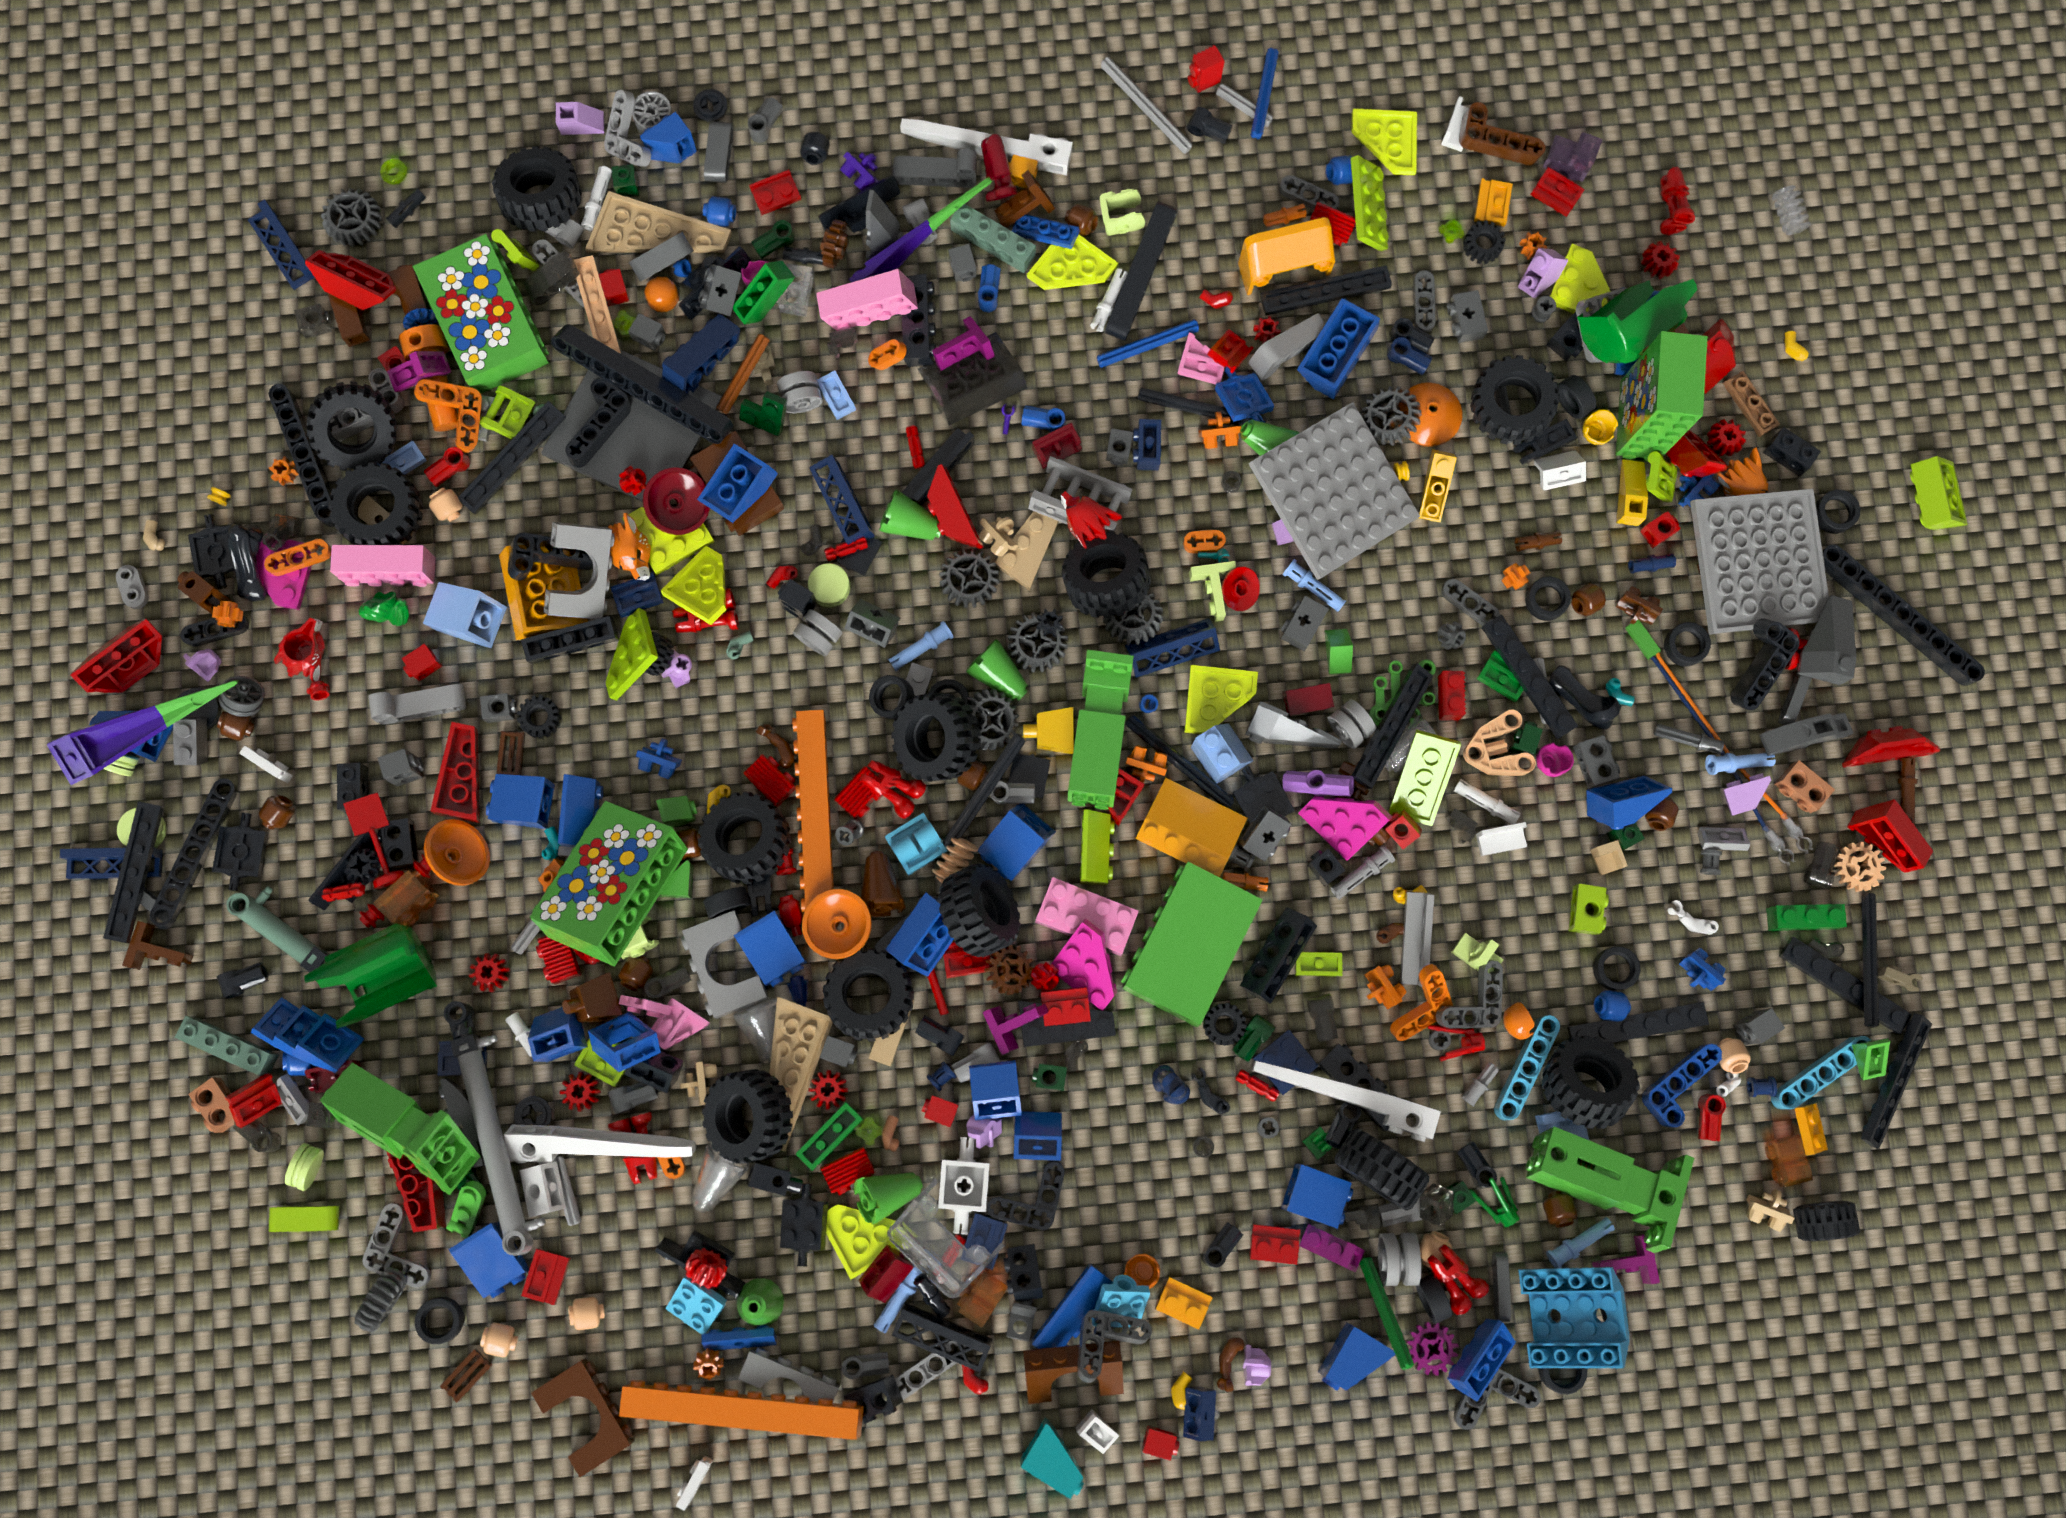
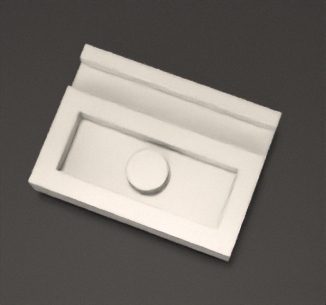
[239,746,293,783]
[676,1456,713,1511]

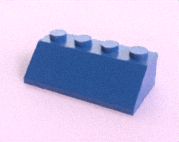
[1297,298,1380,400]
[1031,1263,1113,1349]

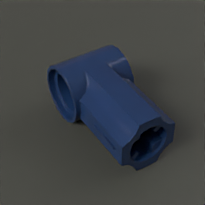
[1387,337,1433,375]

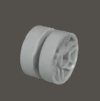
[632,91,673,135]
[777,371,823,413]
[792,609,843,657]
[1328,699,1377,749]

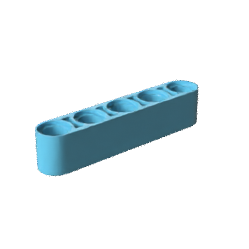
[1494,1015,1560,1120]
[1771,1036,1871,1110]

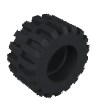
[1793,1201,1860,1241]

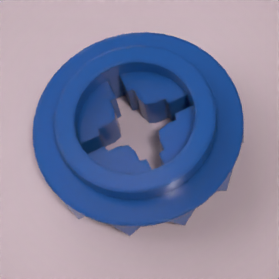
[403,308,439,330]

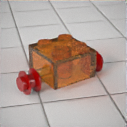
[359,853,440,928]

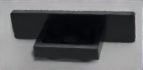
[818,175,901,234]
[679,246,752,320]
[308,832,381,910]
[655,1230,746,1298]

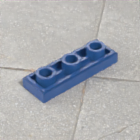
[1012,214,1080,249]
[702,1325,777,1351]

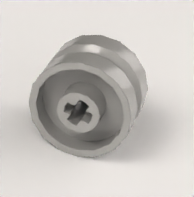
[1378,1233,1421,1286]

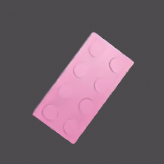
[816,269,918,332]
[330,545,436,587]
[1035,877,1139,956]

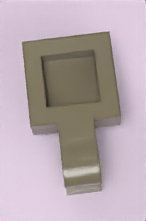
[753,345,776,386]
[1878,965,1923,992]

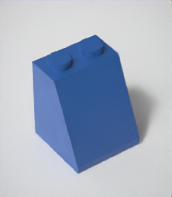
[89,711,173,762]
[486,774,555,829]
[977,804,1056,881]
[734,911,807,987]
[1281,1164,1353,1229]
[449,1222,529,1299]
[1318,1322,1395,1391]

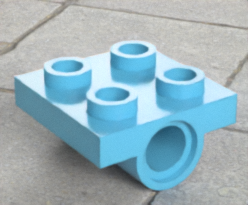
[884,812,947,876]
[1091,1275,1150,1327]
[665,1276,727,1335]

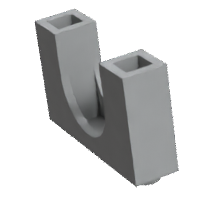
[543,522,614,619]
[681,910,769,1019]

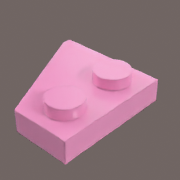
[1177,333,1224,385]
[619,995,672,1018]
[651,998,710,1050]

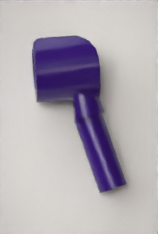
[1002,403,1017,435]

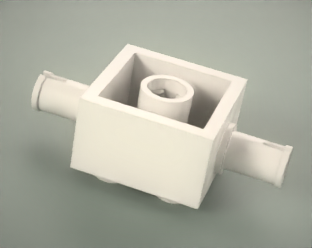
[938,1137,990,1234]

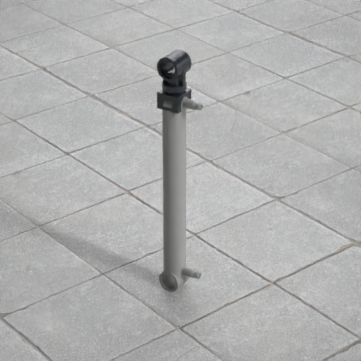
[444,1001,545,1255]

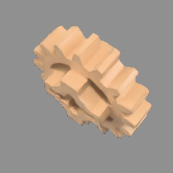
[1833,842,1886,892]

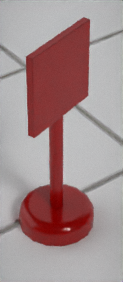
[343,792,407,889]

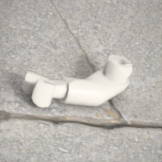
[1668,900,1719,935]

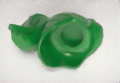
[359,591,409,626]

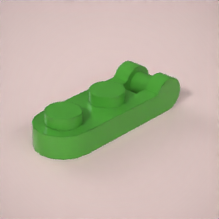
[446,1181,486,1239]

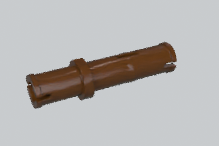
[1898,758,1918,825]

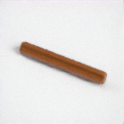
[717,334,769,414]

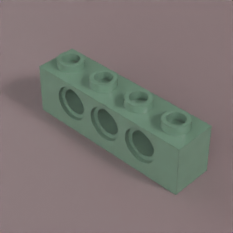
[950,204,1036,273]
[174,1016,279,1076]

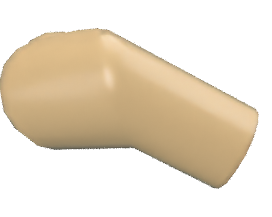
[143,520,165,551]

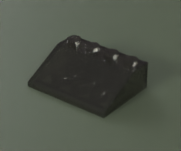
[918,332,1027,426]

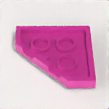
[256,535,314,611]
[1298,796,1392,861]
[1051,918,1117,1011]

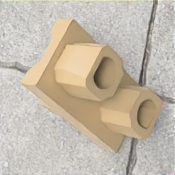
[978,517,1019,557]
[680,1061,717,1106]
[1746,1189,1795,1232]

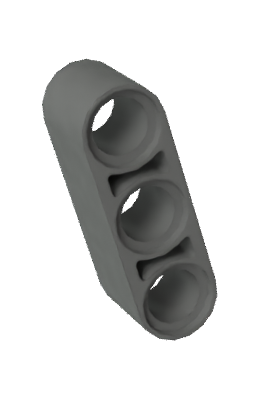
[704,121,733,183]
[629,231,694,282]

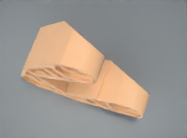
[1463,710,1536,776]

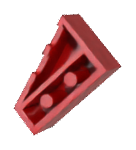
[1847,799,1933,873]

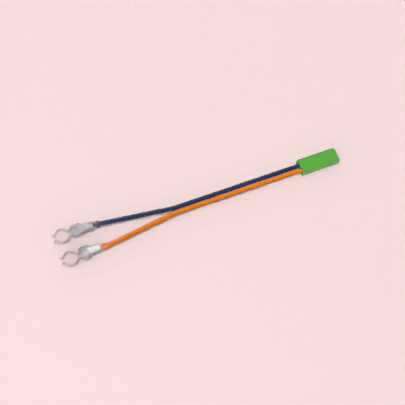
[1625,620,1813,866]

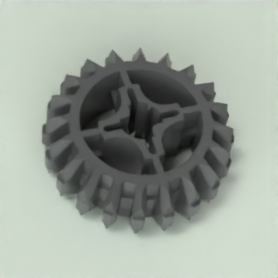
[321,187,383,247]
[1362,386,1422,446]
[939,548,999,608]
[1103,593,1163,646]
[1008,612,1068,673]
[965,689,1019,750]
[355,1267,407,1333]

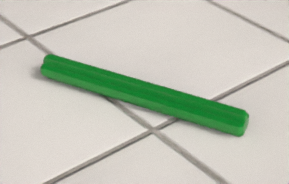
[1359,1257,1414,1370]

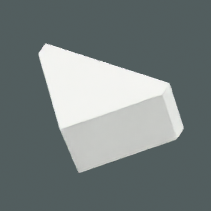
[1076,1409,1119,1454]

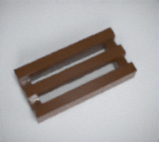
[496,731,525,775]
[440,1349,493,1403]

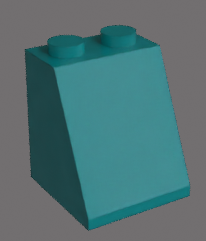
[1020,1417,1084,1499]

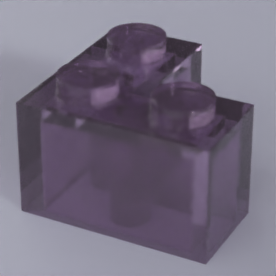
[1542,132,1603,182]

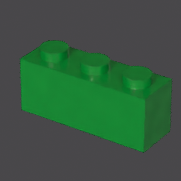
[732,260,795,325]
[1766,904,1847,931]
[796,1102,864,1171]

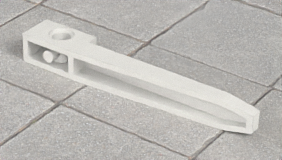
[900,119,1073,175]
[1252,1061,1440,1142]
[504,1124,696,1164]

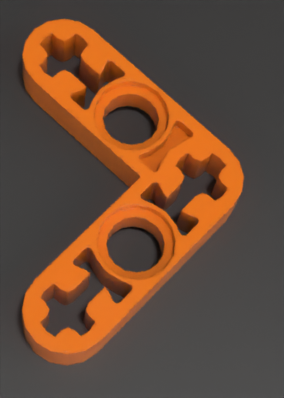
[414,379,482,453]
[1390,964,1453,1041]

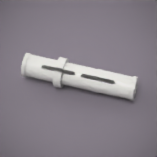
[581,166,612,231]
[1090,268,1128,332]
[1453,779,1521,825]

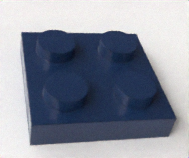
[1253,1030,1318,1095]

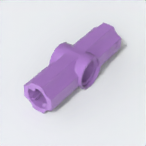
[1282,770,1354,797]

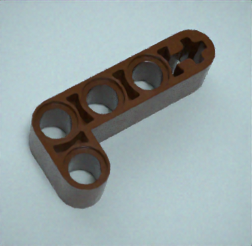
[1459,102,1546,165]

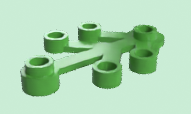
[1369,660,1436,726]

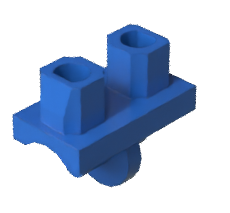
[1678,474,1720,507]
[636,738,682,779]
[1679,948,1726,991]

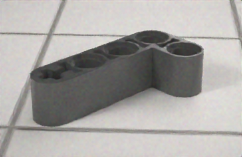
[892,149,977,188]

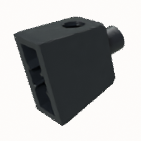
[747,1161,803,1196]

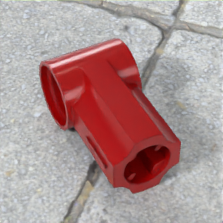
[424,447,470,487]
[1698,1094,1726,1141]

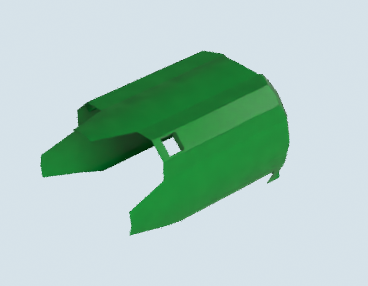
[1577,279,1698,364]
[304,923,437,1029]

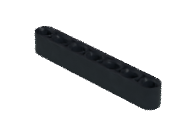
[1105,201,1178,341]
[268,384,335,527]
[150,778,237,929]

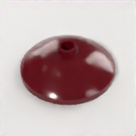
[643,467,710,535]

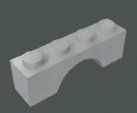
[738,1347,840,1402]

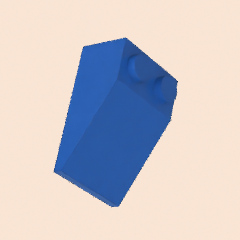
[697,443,778,523]
[1586,776,1672,830]

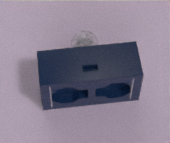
[1183,1386,1221,1441]

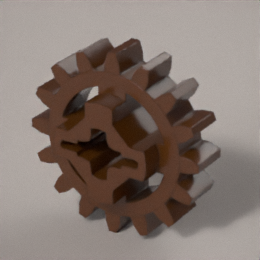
[820,219,849,269]
[984,944,1034,995]

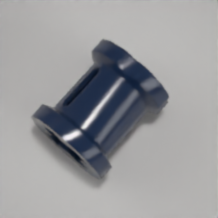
[926,1061,957,1092]
[1747,1076,1777,1097]

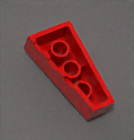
[430,722,480,823]
[386,1151,446,1233]

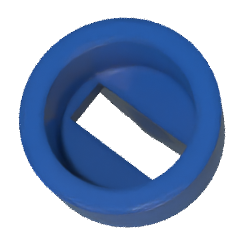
[673,259,692,278]
[1139,695,1158,713]

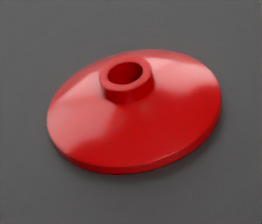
[1222,566,1260,611]

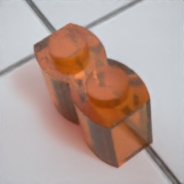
[1765,1134,1813,1187]
[957,1270,1008,1327]

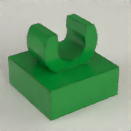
[1301,1126,1332,1160]

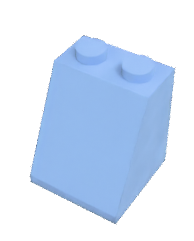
[423,582,507,648]
[1191,723,1253,784]

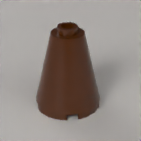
[860,851,905,917]

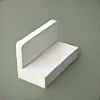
[1441,96,1475,151]
[1534,450,1586,490]
[1476,822,1527,856]

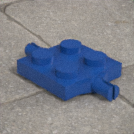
[1215,367,1274,422]

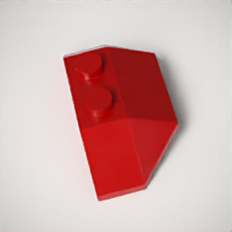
[305,250,396,310]
[1702,319,1736,394]
[1666,429,1729,477]
[927,464,984,549]
[70,618,162,693]
[1842,726,1940,768]

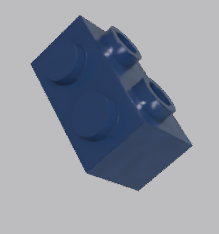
[1133,419,1161,471]

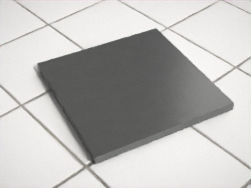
[541,350,722,502]

